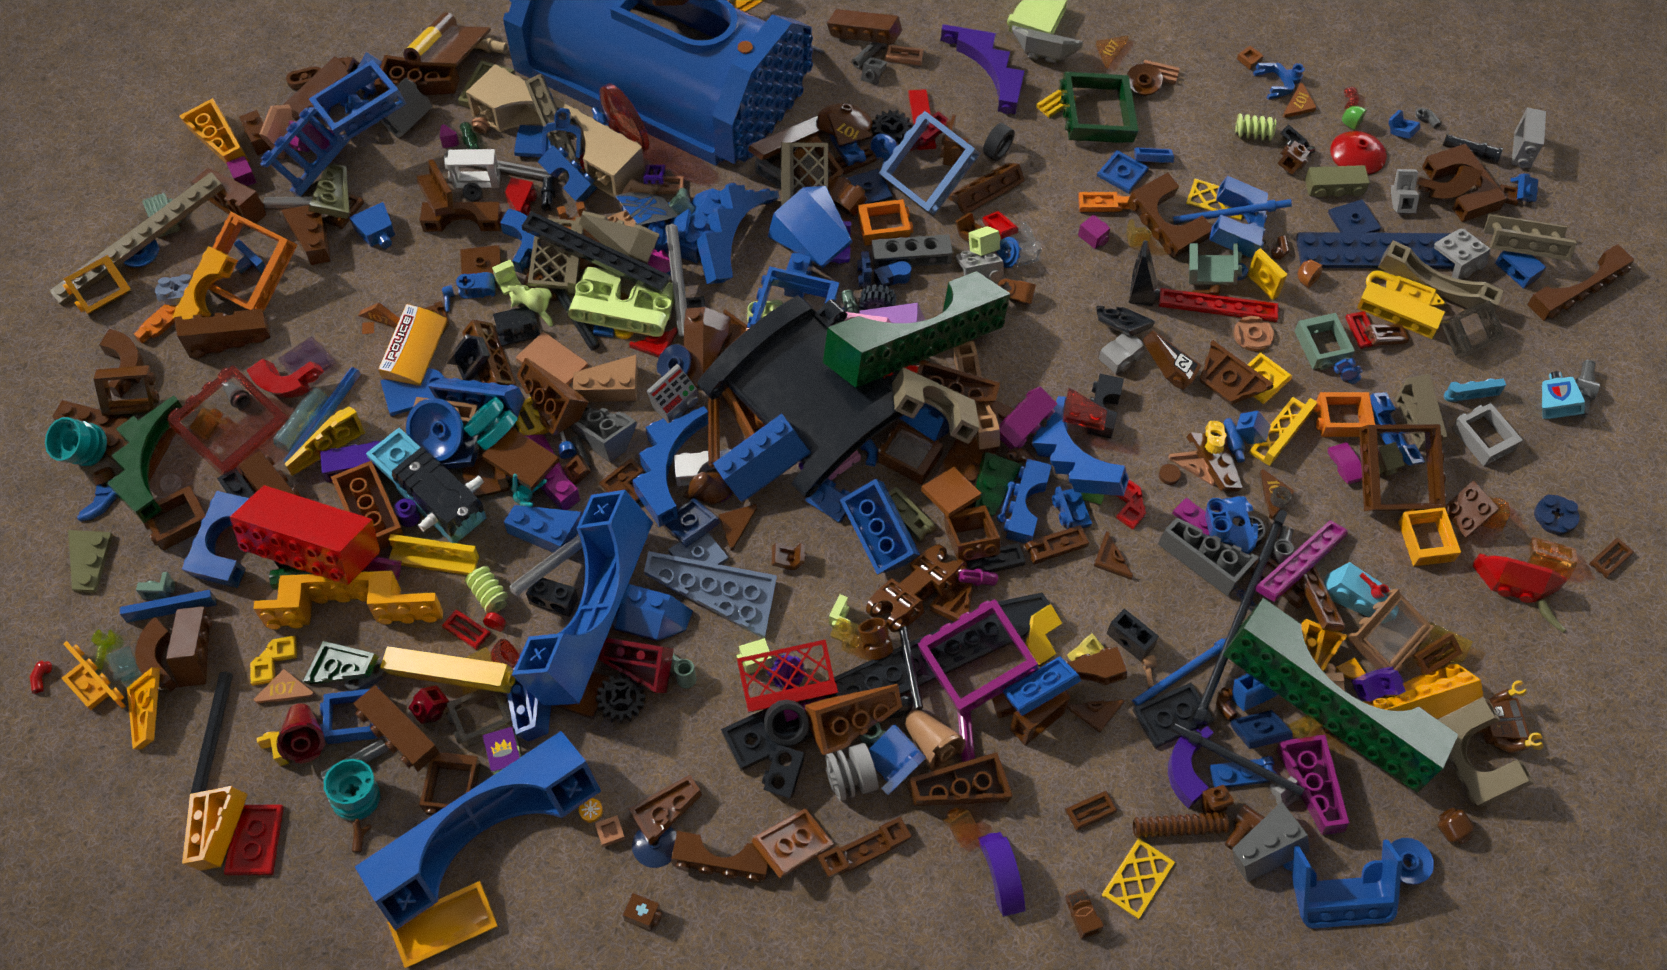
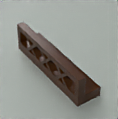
[416,159,455,216]
[948,163,1025,214]
[462,319,516,386]

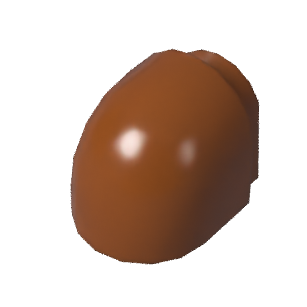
[1297,260,1322,288]

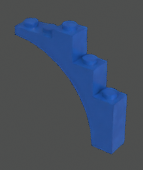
[696,183,780,285]
[1032,396,1129,496]
[633,406,708,527]

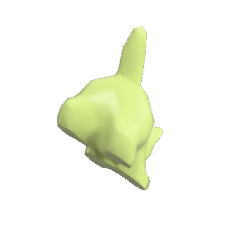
[507,284,553,326]

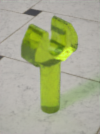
[91,629,116,669]

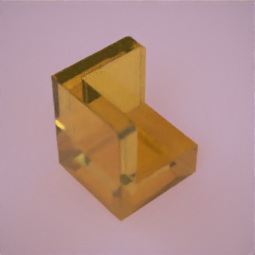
[1126,219,1151,247]

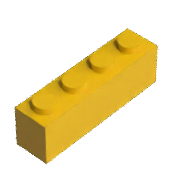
[1356,281,1445,339]

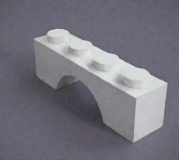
[674,449,731,486]

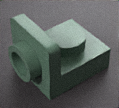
[136,572,175,600]

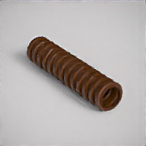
[1133,812,1229,838]

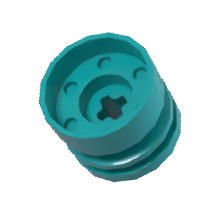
[45,417,107,466]
[323,759,380,821]

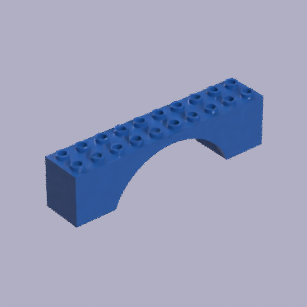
[512,490,653,706]
[355,731,601,930]

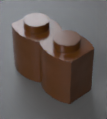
[828,176,867,217]

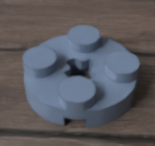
[155,274,192,305]

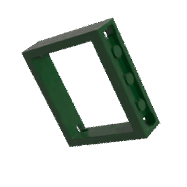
[1059,72,1139,143]

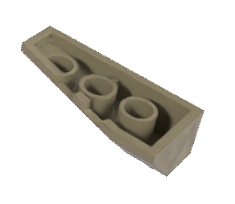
[579,211,660,264]

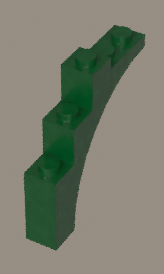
[107,395,186,523]

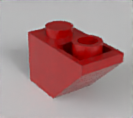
[505,177,537,216]

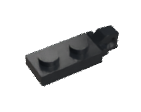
[965,543,1026,572]

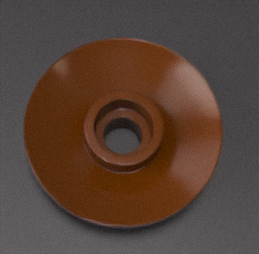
[1127,63,1163,95]

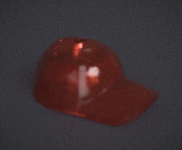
[490,639,520,669]

